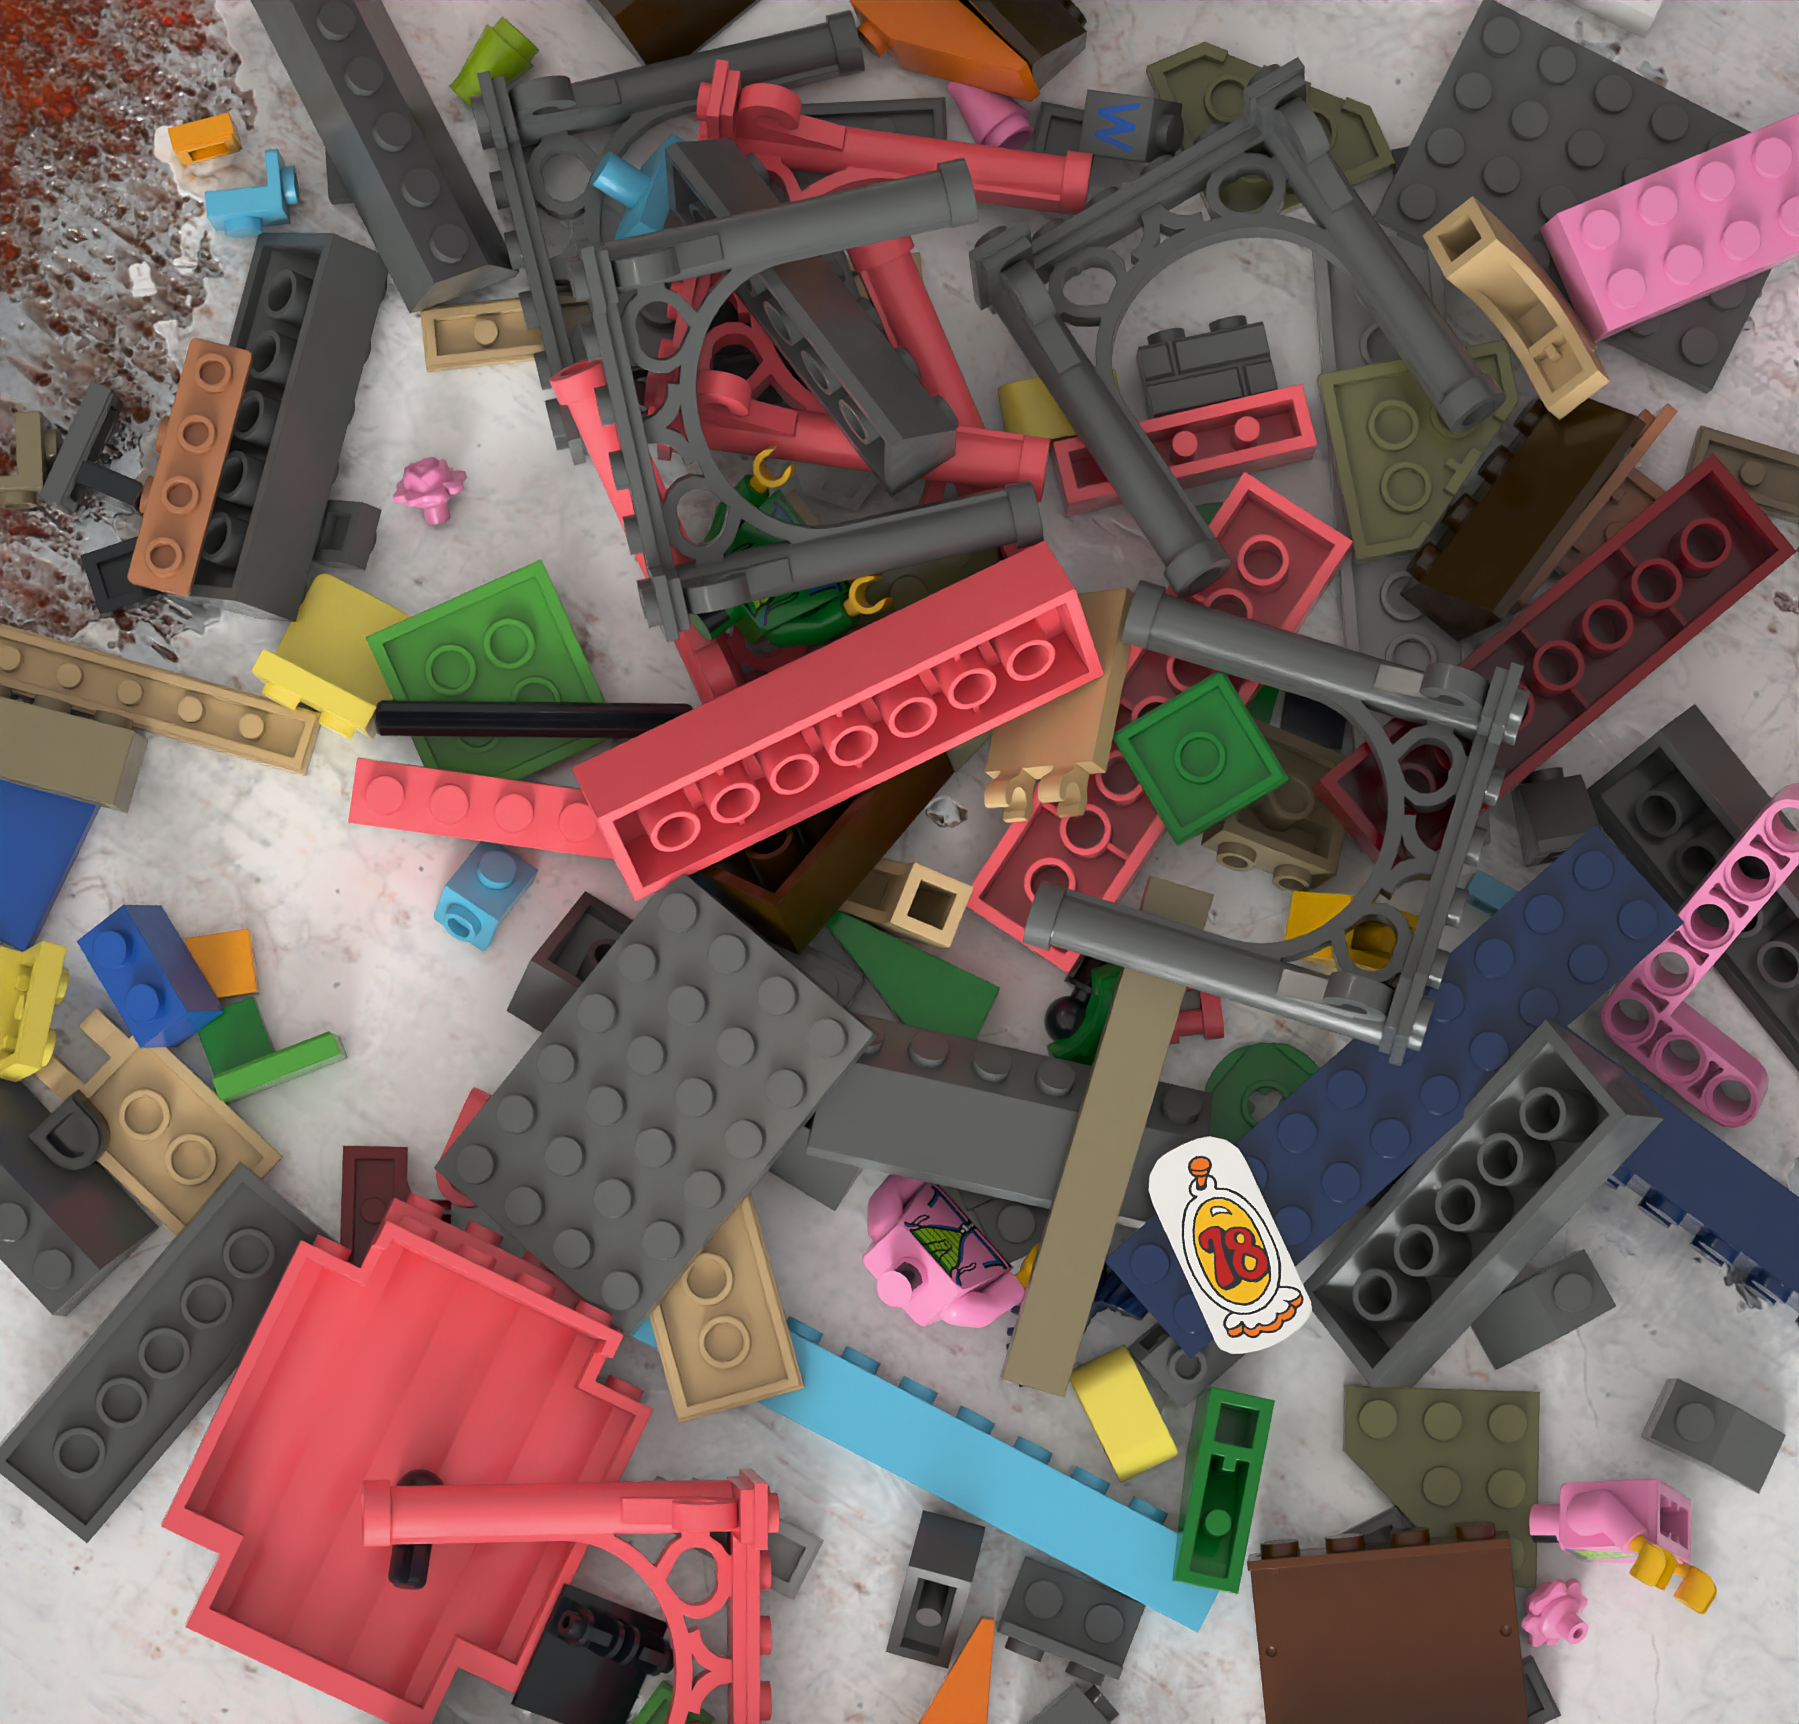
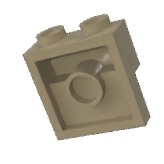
[1201,718,1347,893]

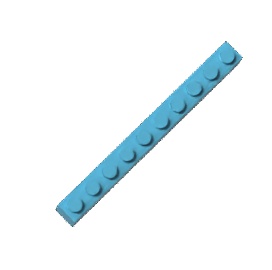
[632,1316,1219,1632]

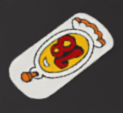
[1148,1136,1312,1354]

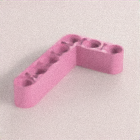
[1600,783,1799,1128]

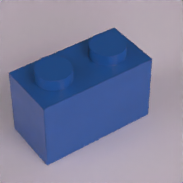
[77,905,225,1048]

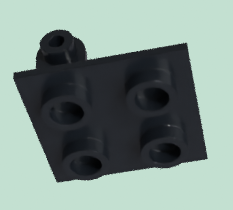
[511,1583,674,1724]

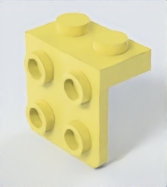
[252,573,411,740]
[0,940,69,1082]

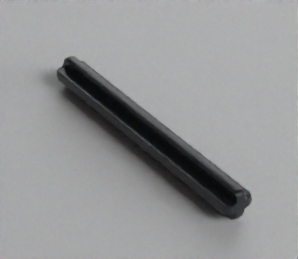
[375,700,693,738]

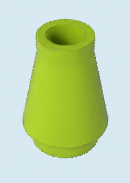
[449,16,540,107]

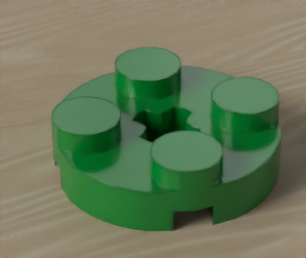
[1204,1042,1320,1145]

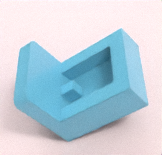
[205,149,299,238]
[433,841,538,951]

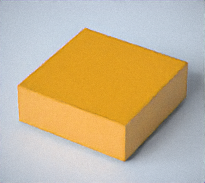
[167,112,243,166]
[185,929,260,1000]

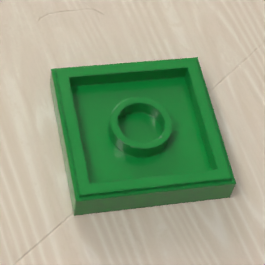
[1113,671,1289,847]

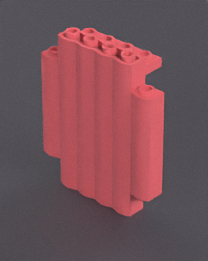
[161,1192,653,1724]

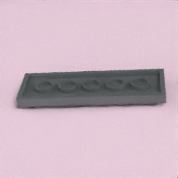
[0,1161,339,1543]

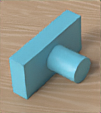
[590,133,685,241]

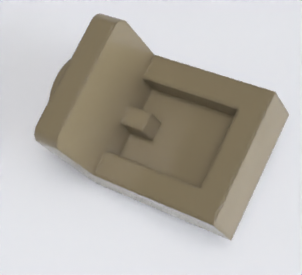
[0,411,63,510]

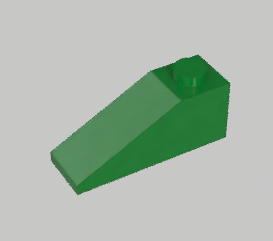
[825,910,1000,1040]
[1172,1387,1275,1594]

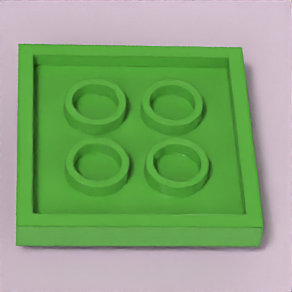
[366,559,611,780]

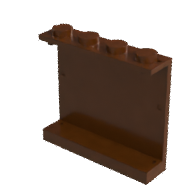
[1247,1521,1529,1724]

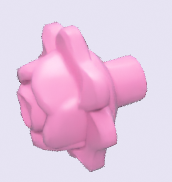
[393,457,467,525]
[1521,1579,1588,1648]

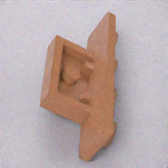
[127,338,253,597]
[1509,403,1678,615]

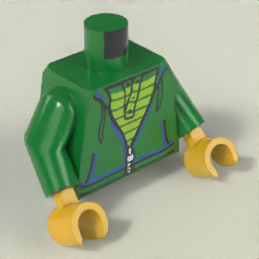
[688,445,893,648]

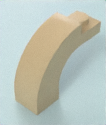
[1422,196,1611,420]
[838,858,974,948]

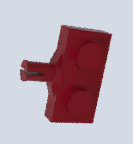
[340,1146,452,1267]

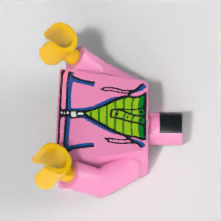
[862,1174,1039,1328]
[1529,1479,1717,1615]

